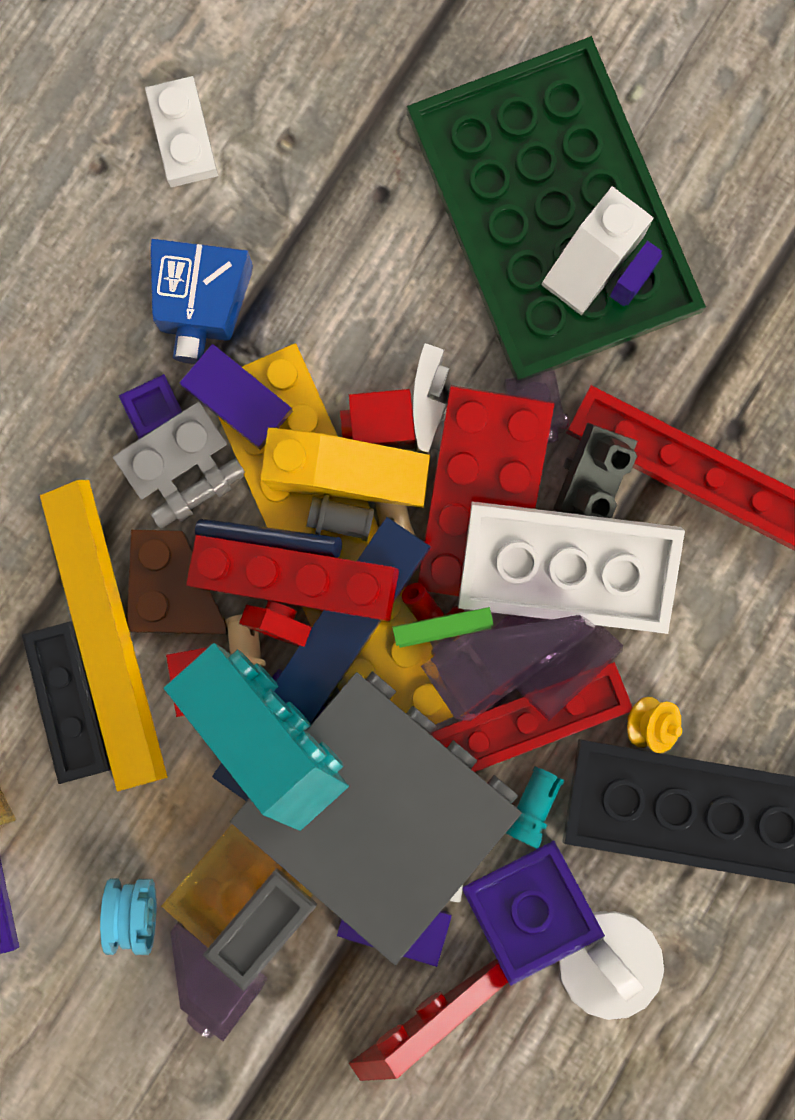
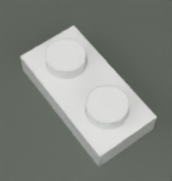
[145,76,218,187]

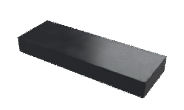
[22,621,111,784]

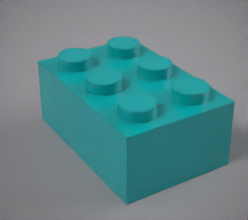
[163,643,349,831]

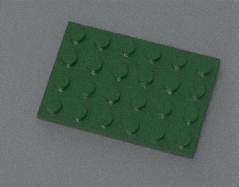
[407,36,706,384]

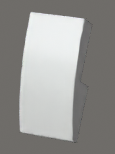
[413,343,449,455]

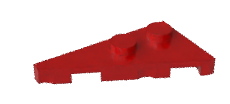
[349,959,508,1081]

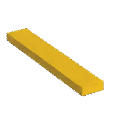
[40,480,168,792]

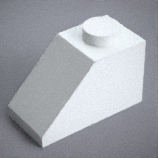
[541,186,654,315]

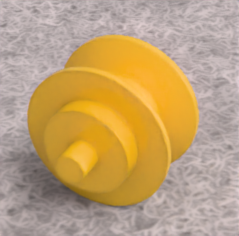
[627,697,682,753]

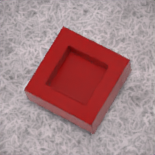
[239,600,312,647]

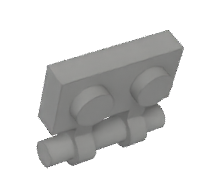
[113,401,245,529]

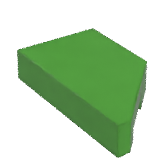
[392,607,494,648]

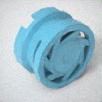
[100,878,157,955]

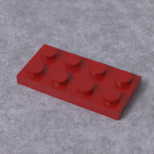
[418,385,555,597]

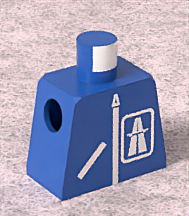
[151,239,253,364]

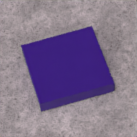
[462,841,605,987]

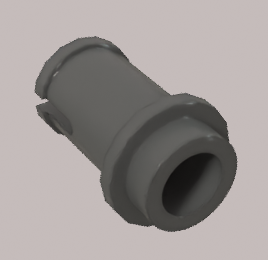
[306,494,374,541]

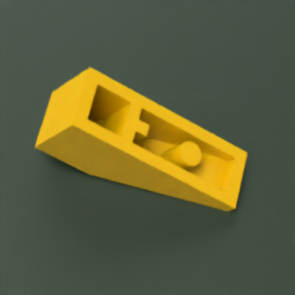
[261,427,430,508]

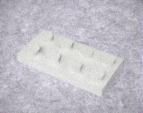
[458,501,685,634]

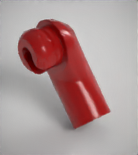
[401,583,465,641]

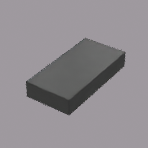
[203,868,318,992]

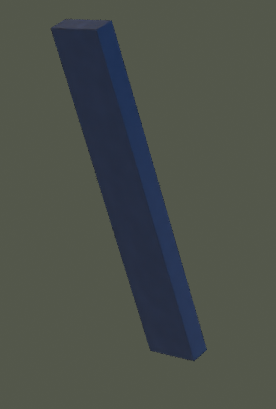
[212,517,431,801]

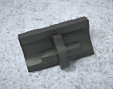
[553,423,638,518]

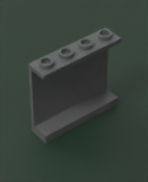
[229,671,522,966]

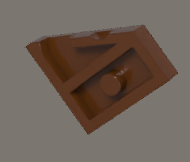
[127,530,228,635]

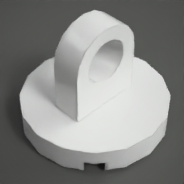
[558,911,664,1020]

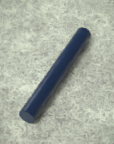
[195,519,342,558]

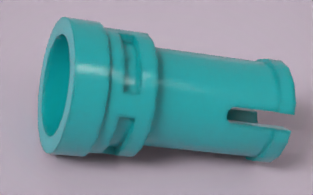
[505,766,565,849]

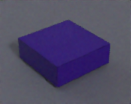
[609,240,662,306]
[118,374,182,439]

